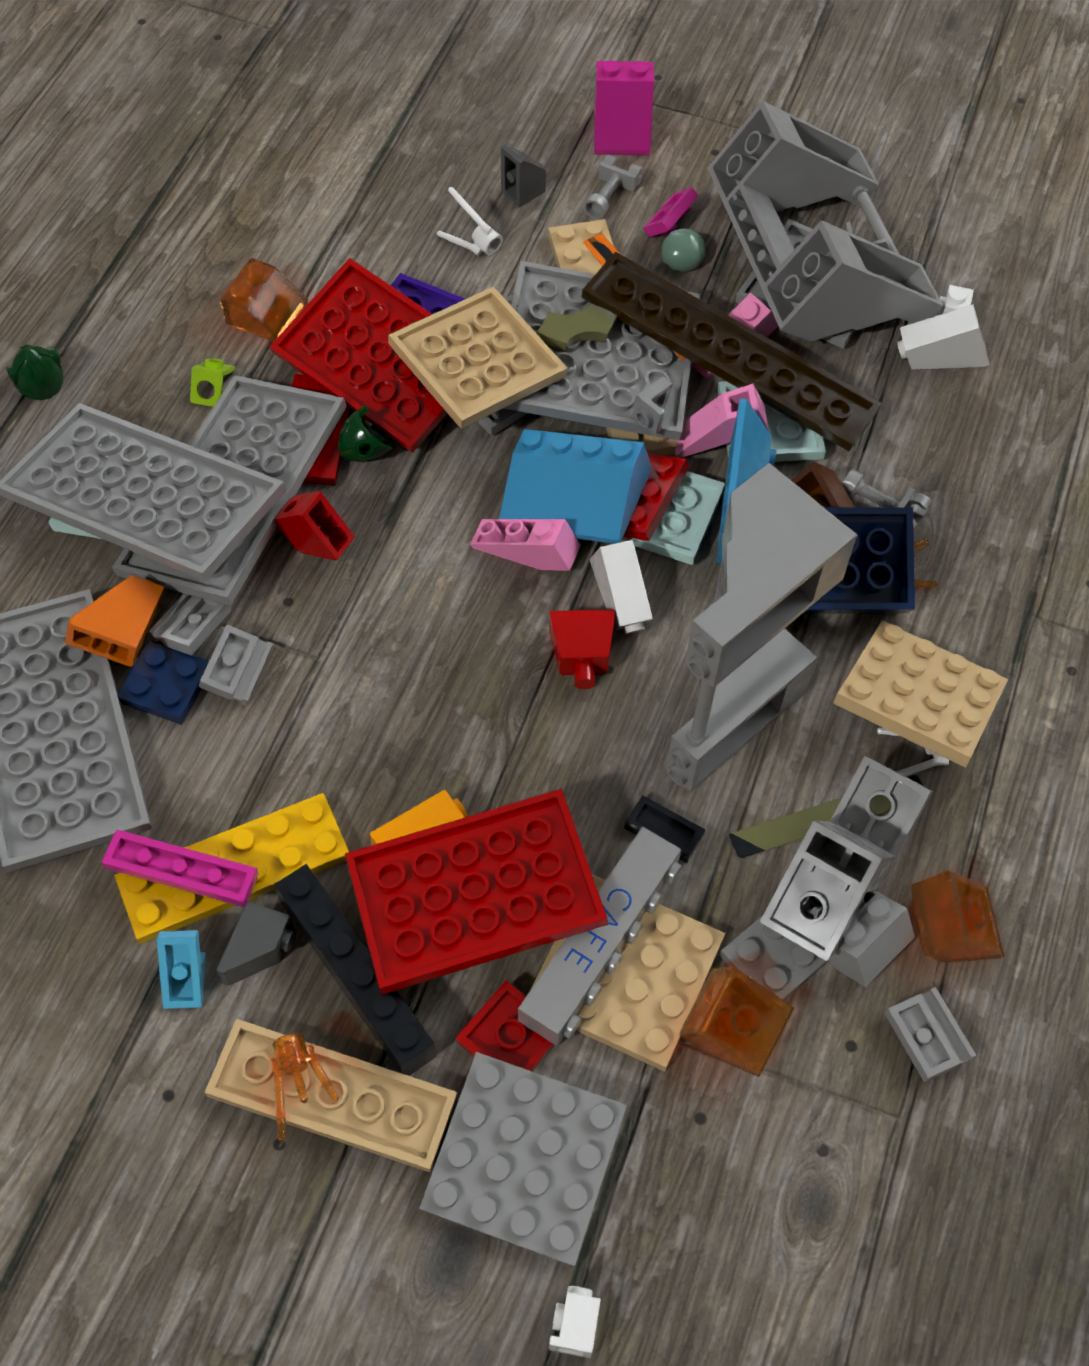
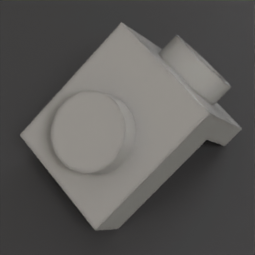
[632,376,672,435]

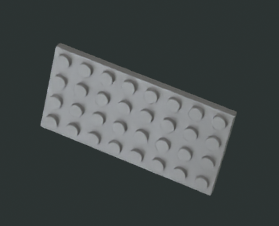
[112,375,347,606]
[0,403,286,582]
[0,589,153,873]

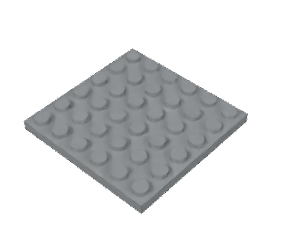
[504,261,699,441]

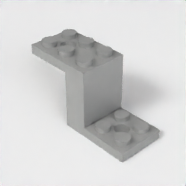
[760,756,933,961]

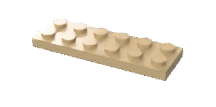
[204,1019,458,1173]

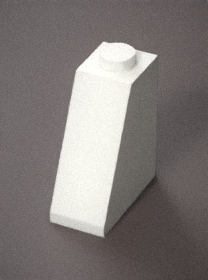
[897,305,990,369]
[590,540,653,634]

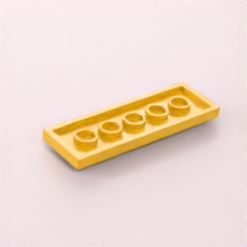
[114,793,349,944]

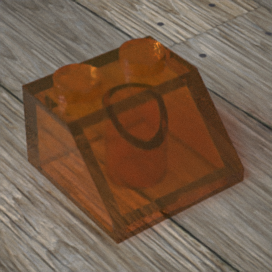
[220,258,308,342]
[910,870,1004,963]
[678,965,794,1076]

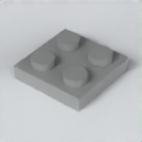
[720,915,827,1011]

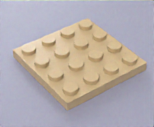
[388,286,568,429]
[833,621,1008,768]
[531,874,725,1072]

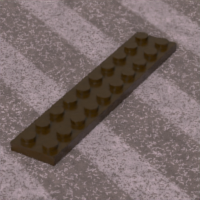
[581,252,881,452]

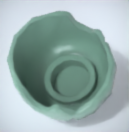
[661,228,706,272]

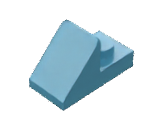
[156,930,206,1009]

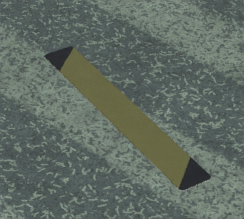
[729,775,923,859]

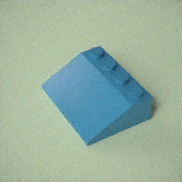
[716,398,776,563]
[499,429,651,544]

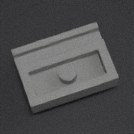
[149,594,232,656]
[199,624,273,706]
[884,987,977,1083]

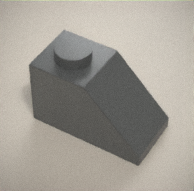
[501,145,546,207]
[216,901,296,986]

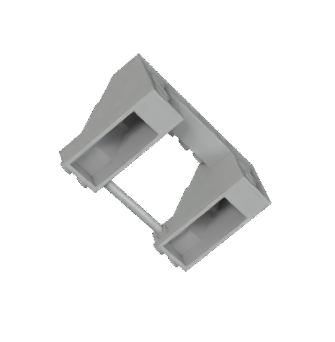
[708,100,943,342]
[666,463,857,792]

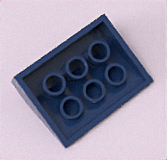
[802,507,915,614]

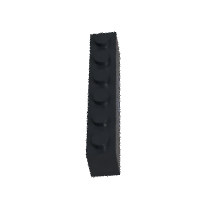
[274,864,436,1076]

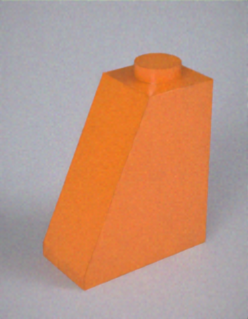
[65,575,164,667]

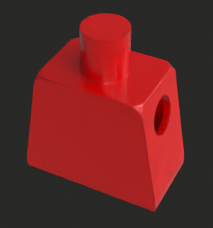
[274,491,355,561]
[549,610,615,689]

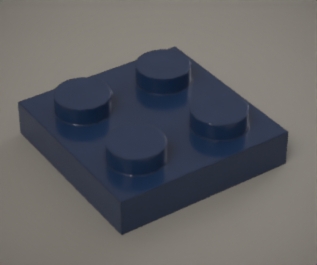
[118,641,209,725]

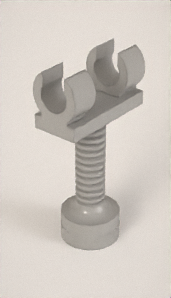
[583,154,644,220]
[842,469,931,528]

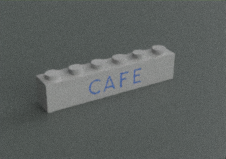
[518,827,682,1046]

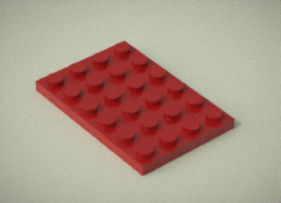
[269,258,447,453]
[345,789,608,995]

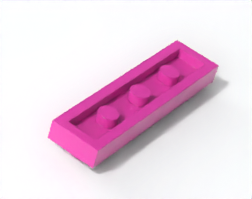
[101,829,259,907]

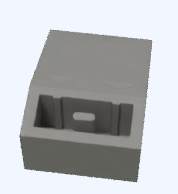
[803,890,915,987]

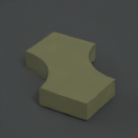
[537,303,617,351]

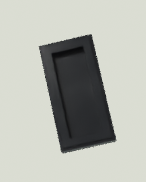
[624,795,706,863]

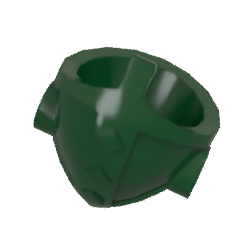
[6,344,63,400]
[338,405,395,462]

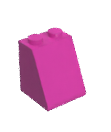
[594,60,654,155]

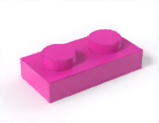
[643,187,698,237]

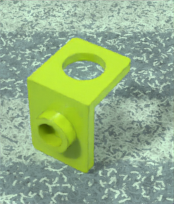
[190,359,235,407]

